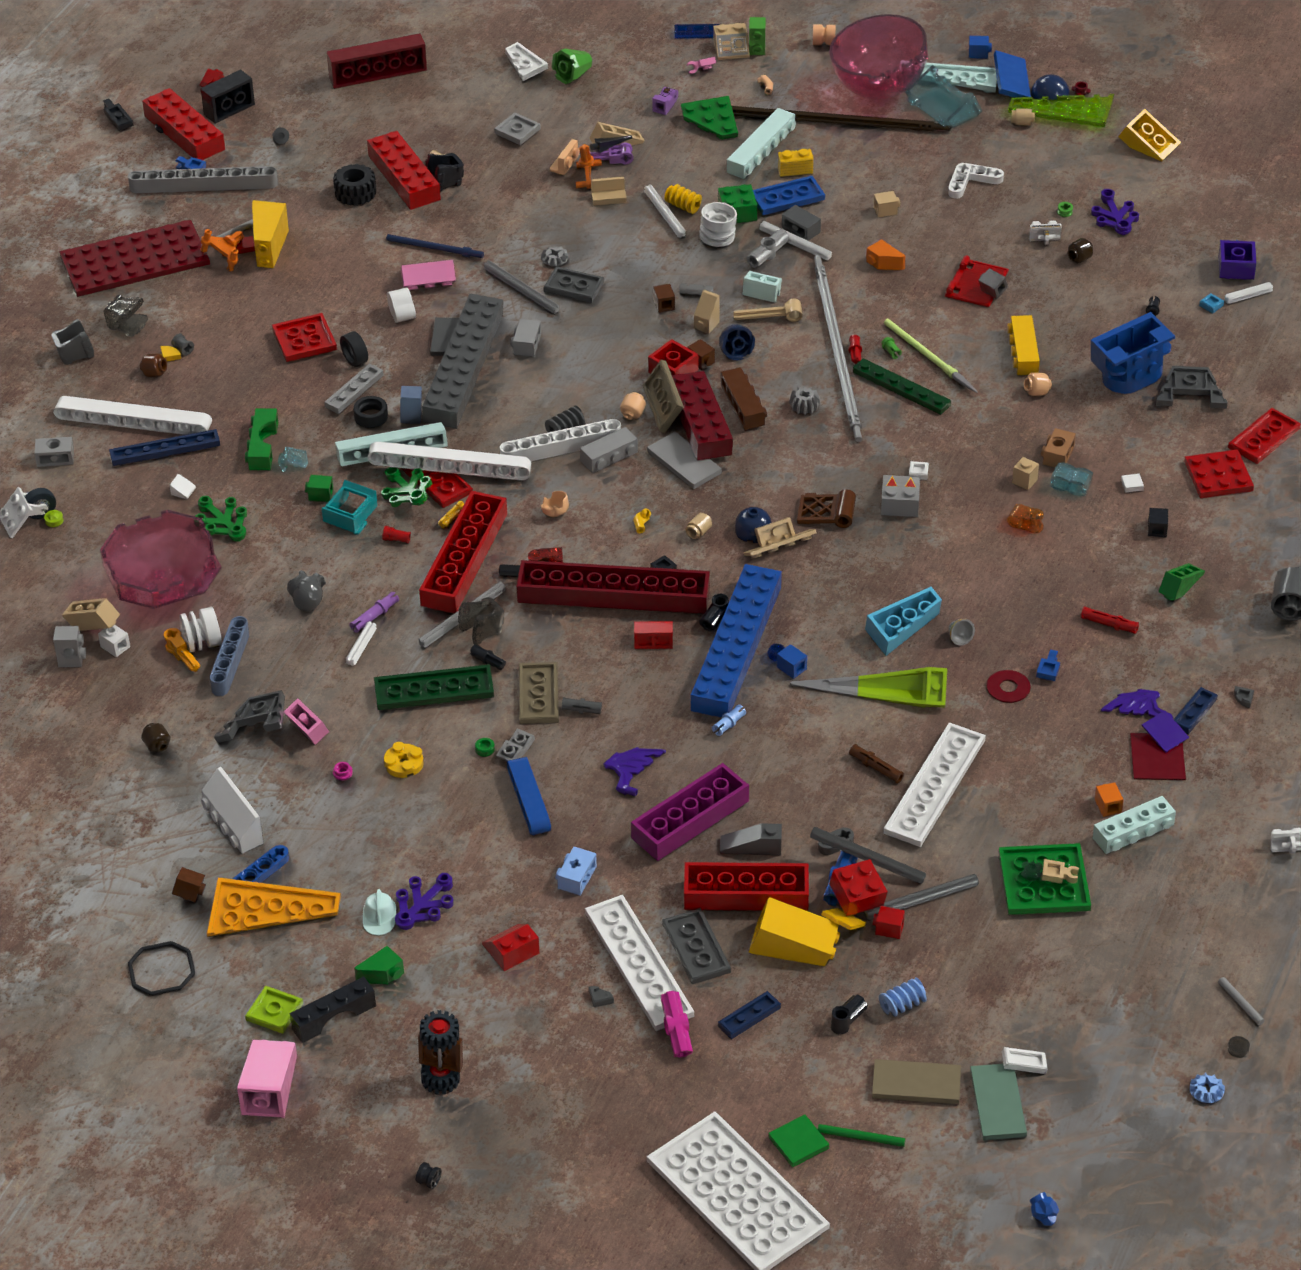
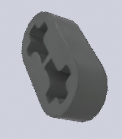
[818,827,854,855]

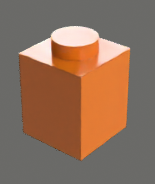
[1095,782,1124,817]

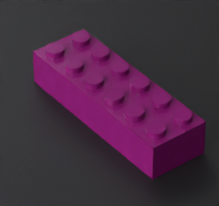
[631,763,749,861]

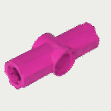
[660,991,693,1058]

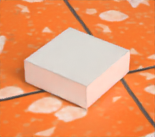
[909,461,929,480]
[1121,474,1144,493]

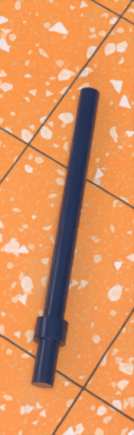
[386,234,484,258]

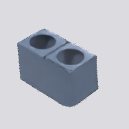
[400,386,422,424]

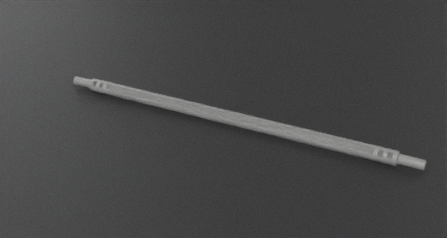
[814,255,862,442]

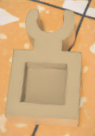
[1041,859,1079,884]

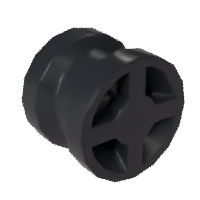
[415,1162,442,1189]

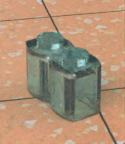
[1050,463,1093,496]

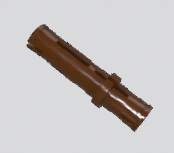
[849,744,904,784]

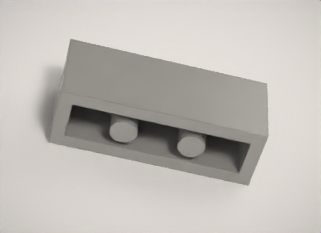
[580,427,638,473]

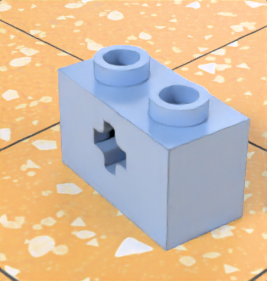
[555,847,597,896]

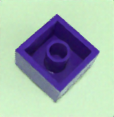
[1218,240,1256,280]

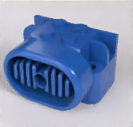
[1091,312,1175,394]

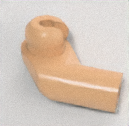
[757,75,773,95]

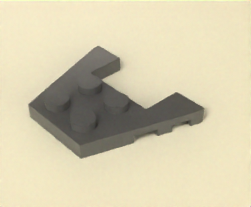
[1156,366,1227,409]
[214,690,285,743]

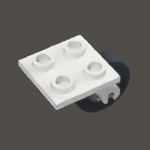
[0,487,56,538]

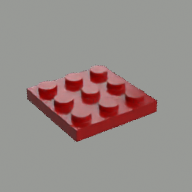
[272,313,337,362]
[1184,449,1254,498]

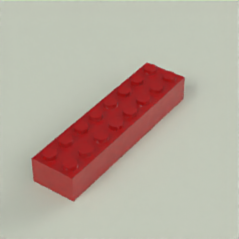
[419,491,507,613]

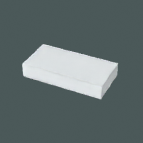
[1002,1047,1048,1074]

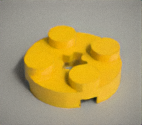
[384,742,424,778]

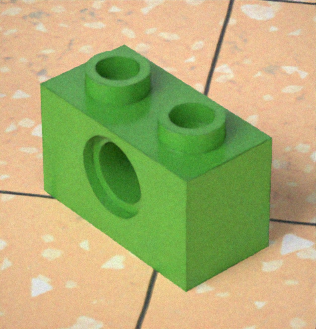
[749,17,766,55]

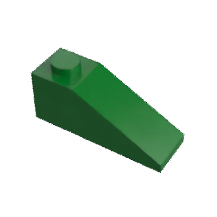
[1158,563,1205,600]

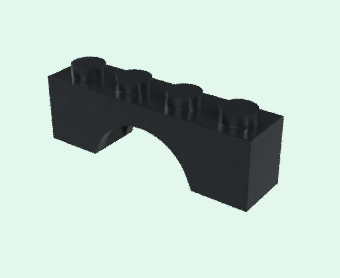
[290,977,376,1043]

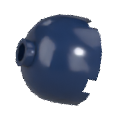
[719,324,755,360]
[735,507,772,543]

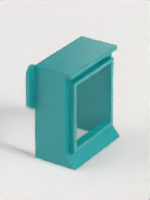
[322,479,378,535]

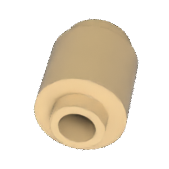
[1011,108,1035,126]
[686,513,712,539]

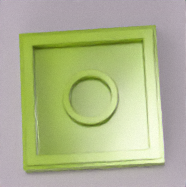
[245,986,303,1034]

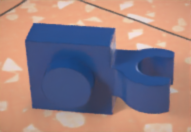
[175,156,206,169]
[1036,649,1060,681]

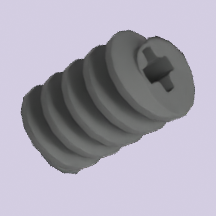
[545,405,585,433]

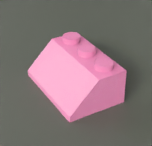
[400,260,456,290]

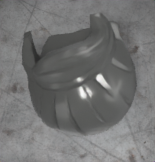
[287,570,326,611]

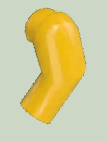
[633,508,651,534]

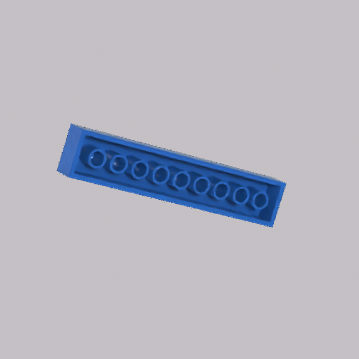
[691,564,782,718]

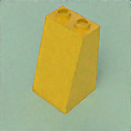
[252,200,289,268]
[749,897,840,966]

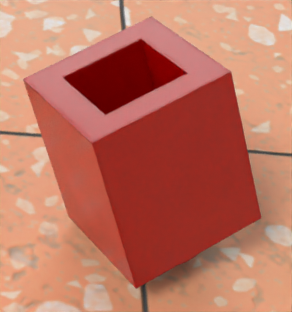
[873,906,905,939]

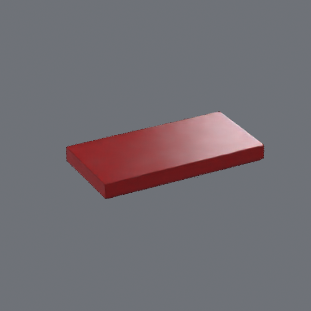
[1228,408,1301,464]
[401,459,473,508]

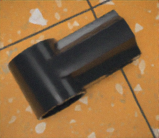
[699,593,729,632]
[830,994,868,1034]

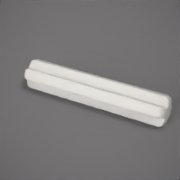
[1225,282,1273,304]
[346,621,377,666]

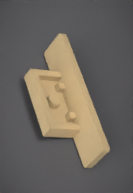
[744,517,817,559]

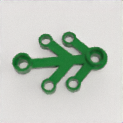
[381,467,432,507]
[194,496,247,541]

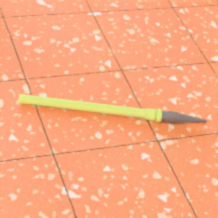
[884,319,978,393]

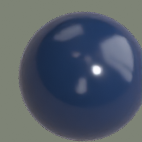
[1031,74,1070,106]

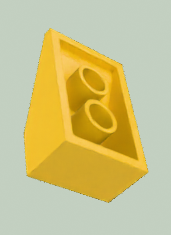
[1118,109,1181,162]

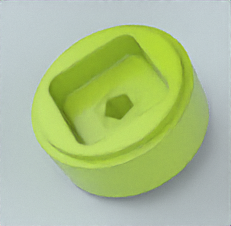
[44,510,64,527]

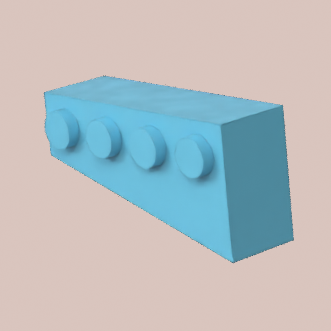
[865,587,942,656]

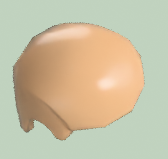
[541,491,569,517]

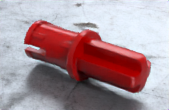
[848,335,862,364]

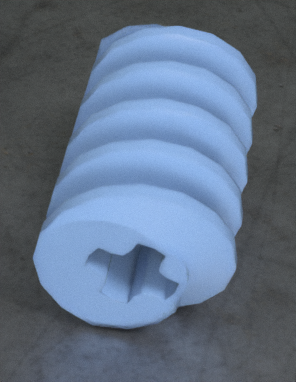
[879,977,927,1016]

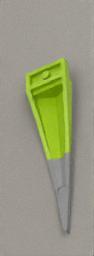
[790,667,947,708]

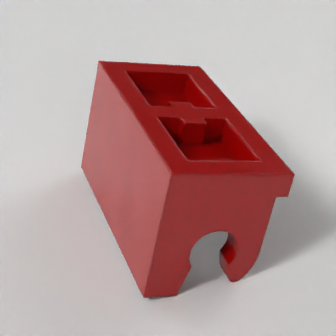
[634,621,673,649]

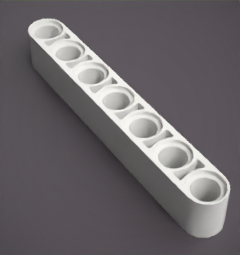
[500,419,621,461]

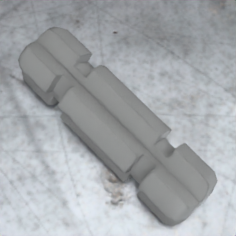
[679,283,713,295]

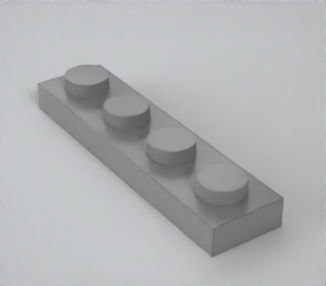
[324,364,384,414]

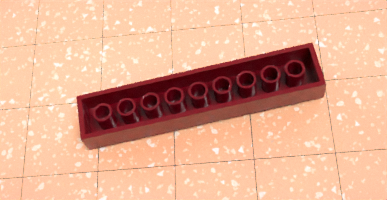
[516,560,710,614]

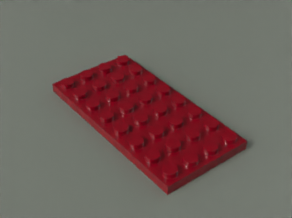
[59,220,210,297]

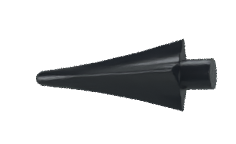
[590,135,632,153]

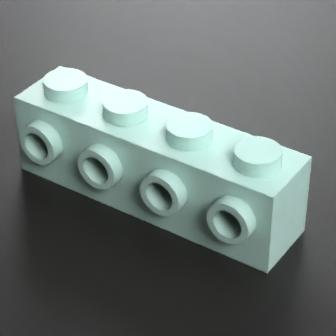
[1093,796,1176,854]

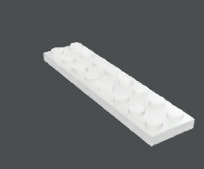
[884,723,986,847]
[585,895,694,1031]

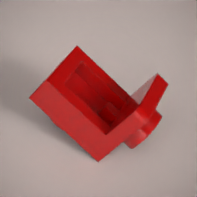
[200,68,224,87]

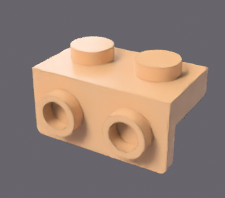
[550,139,580,175]

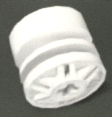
[699,202,737,247]
[180,607,222,653]

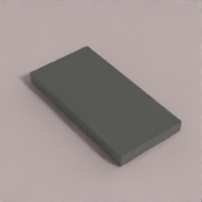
[662,908,731,984]

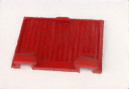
[945,255,1009,307]

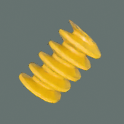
[664,184,702,214]

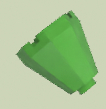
[552,49,592,84]

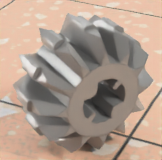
[789,386,820,415]

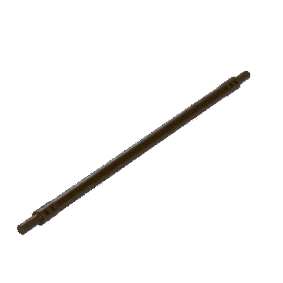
[732,106,951,131]

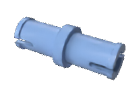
[712,705,746,736]

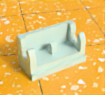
[742,271,782,303]

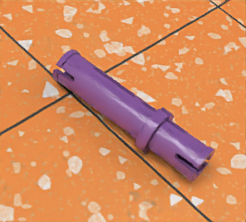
[349,591,399,633]

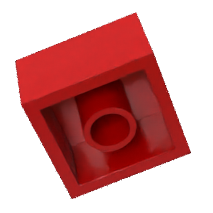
[648,339,698,375]
[829,859,888,916]

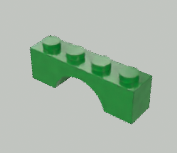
[245,408,279,470]

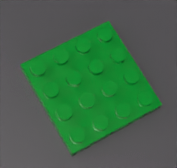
[998,843,1091,915]

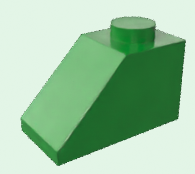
[354,946,404,984]

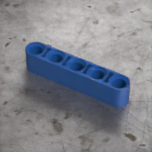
[507,757,551,835]

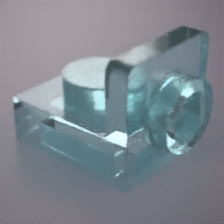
[278,447,308,472]

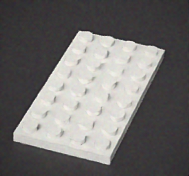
[647,1111,830,1270]

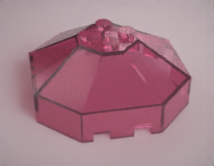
[100,510,222,609]

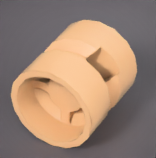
[813,24,836,46]

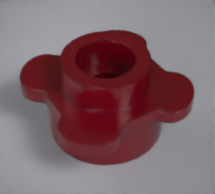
[1071,81,1091,96]

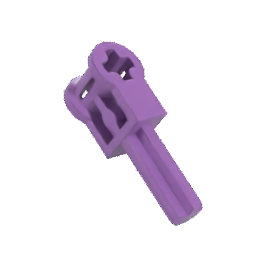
[590,142,633,164]

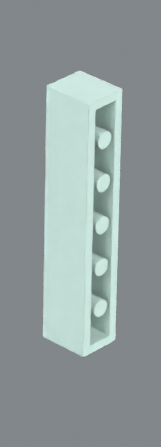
[727,108,796,179]
[335,422,448,466]

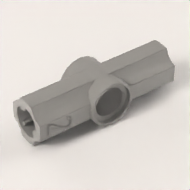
[747,229,789,268]

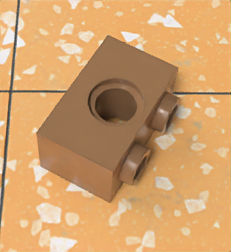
[1041,428,1076,470]

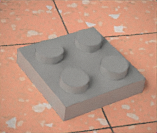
[494,112,541,145]

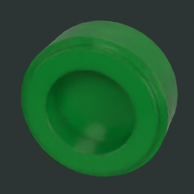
[475,738,495,757]

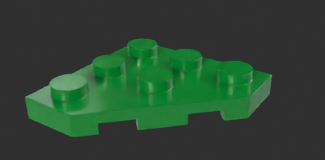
[681,96,738,140]

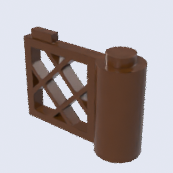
[797,489,856,528]

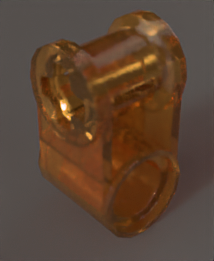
[1007,504,1044,533]

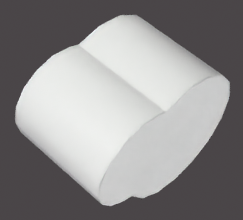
[387,287,416,323]

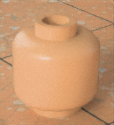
[1024,373,1052,396]
[620,392,646,420]

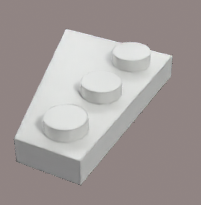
[505,42,548,81]

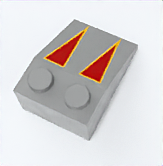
[881,475,920,517]

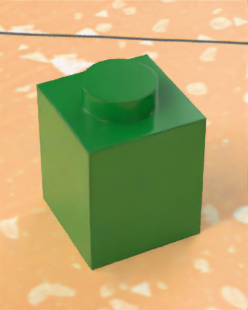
[305,475,334,502]

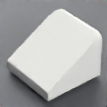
[170,474,196,499]

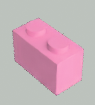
[284,699,329,745]

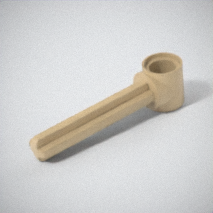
[733,299,803,322]

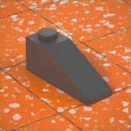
[720,823,782,855]

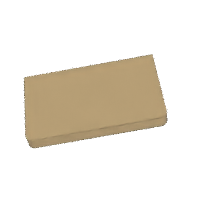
[591,177,627,206]

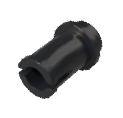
[1146,296,1160,316]

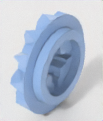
[1189,1072,1225,1103]

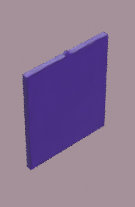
[1141,710,1189,753]

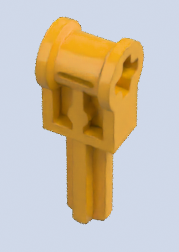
[164,628,200,672]

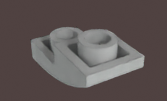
[496,728,535,761]

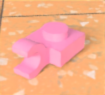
[686,57,716,74]

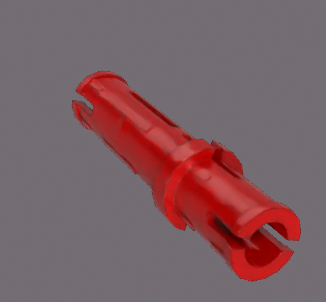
[1081,606,1139,634]

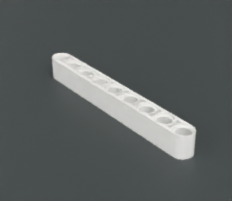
[53,396,212,435]
[368,442,531,480]

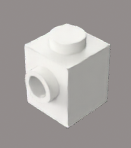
[98,625,130,657]

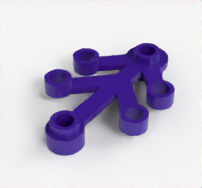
[1091,189,1139,235]
[395,873,454,930]

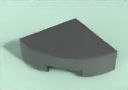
[1234,686,1254,708]
[588,986,614,1007]

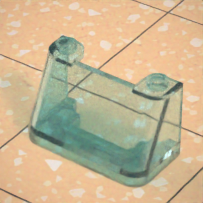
[905,65,982,129]

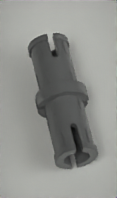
[562,697,602,714]

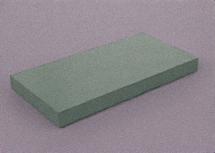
[970,1064,1027,1140]

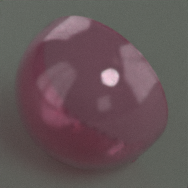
[829,14,928,100]

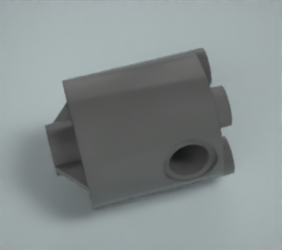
[1271,566,1301,621]

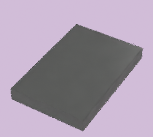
[544,267,604,303]
[430,317,459,356]

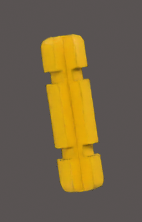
[438,501,464,529]

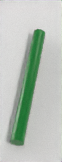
[818,1124,906,1147]

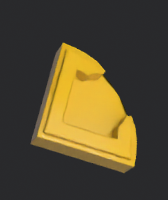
[160,346,181,361]

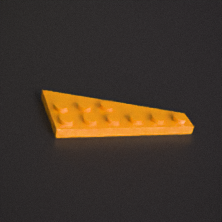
[207,877,341,937]

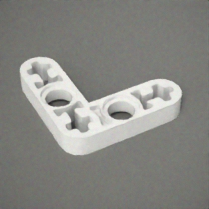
[948,163,1004,199]

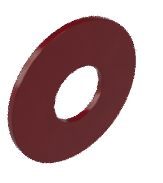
[986,670,1031,703]

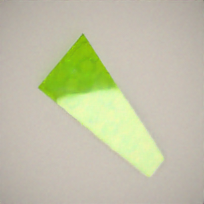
[1008,94,1114,128]

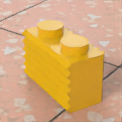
[778,149,813,177]

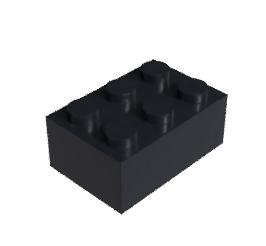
[200,69,255,124]

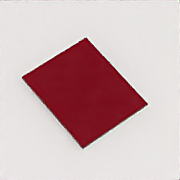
[1130,733,1186,780]

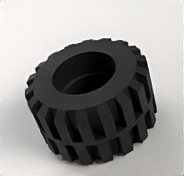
[333,164,376,206]

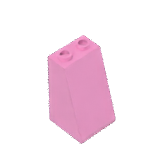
[237,1040,297,1118]

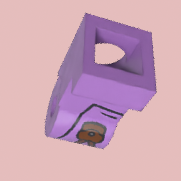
[652,87,678,115]

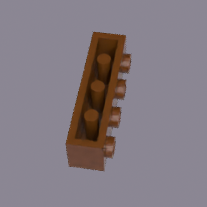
[721,367,767,430]

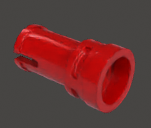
[382,526,411,543]

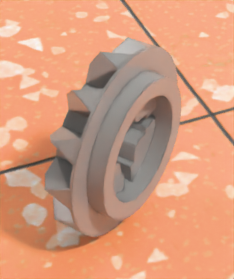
[541,246,568,266]

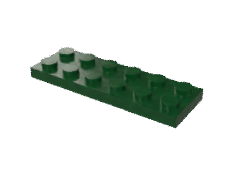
[374,664,494,710]

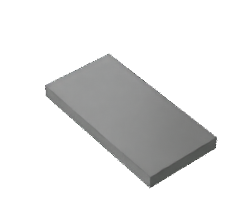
[647,432,722,489]

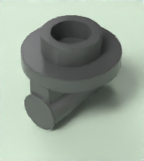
[272,127,289,144]

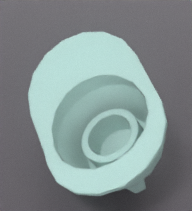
[363,889,396,936]

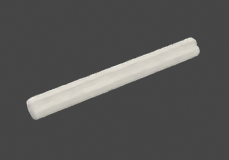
[644,184,686,238]
[760,221,832,261]

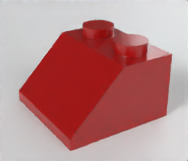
[482,924,540,971]

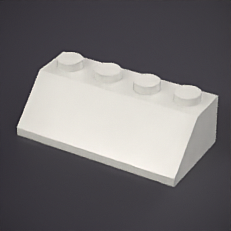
[201,767,263,853]

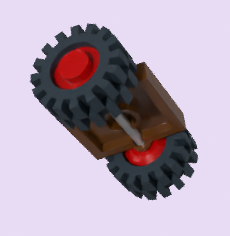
[418,1010,463,1095]

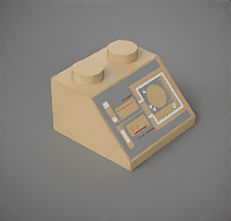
[713,23,750,60]

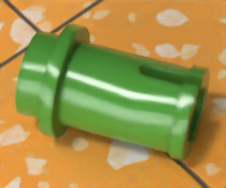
[881,337,902,359]

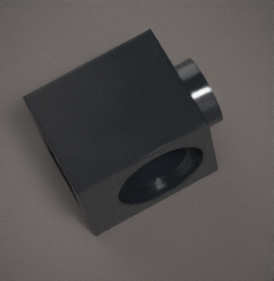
[1148,508,1168,538]

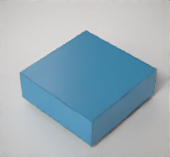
[1199,293,1224,313]

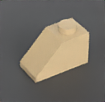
[694,290,720,334]

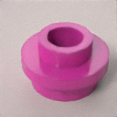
[333,762,353,780]

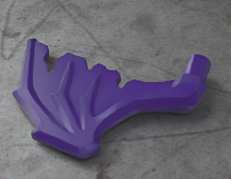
[1101,689,1173,718]
[603,747,666,796]

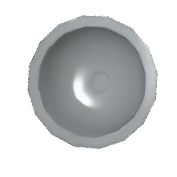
[949,619,975,646]

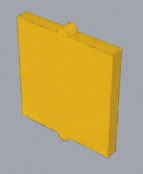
[821,908,866,930]

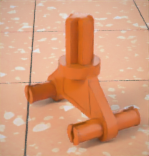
[576,144,602,189]
[200,229,244,272]

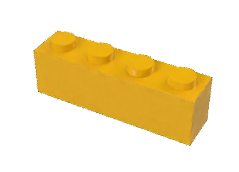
[1007,315,1040,375]

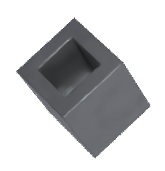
[979,268,1008,299]

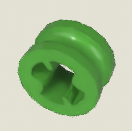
[1057,202,1073,217]

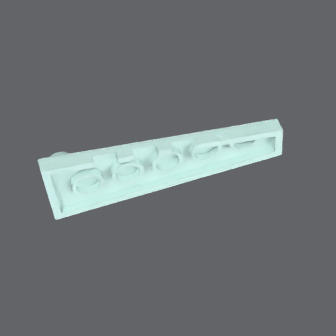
[900,61,997,93]

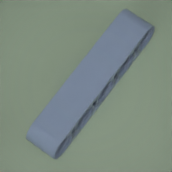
[210,616,249,696]

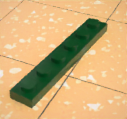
[853,358,951,415]

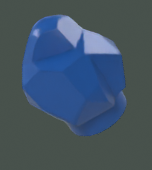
[1029,1192,1059,1226]

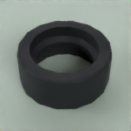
[340,331,368,367]
[353,396,388,428]

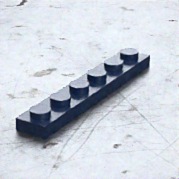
[109,429,220,466]

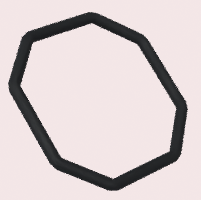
[128,941,195,995]

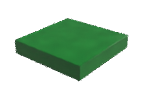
[768,1114,829,1168]

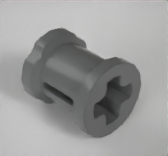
[171,333,194,356]

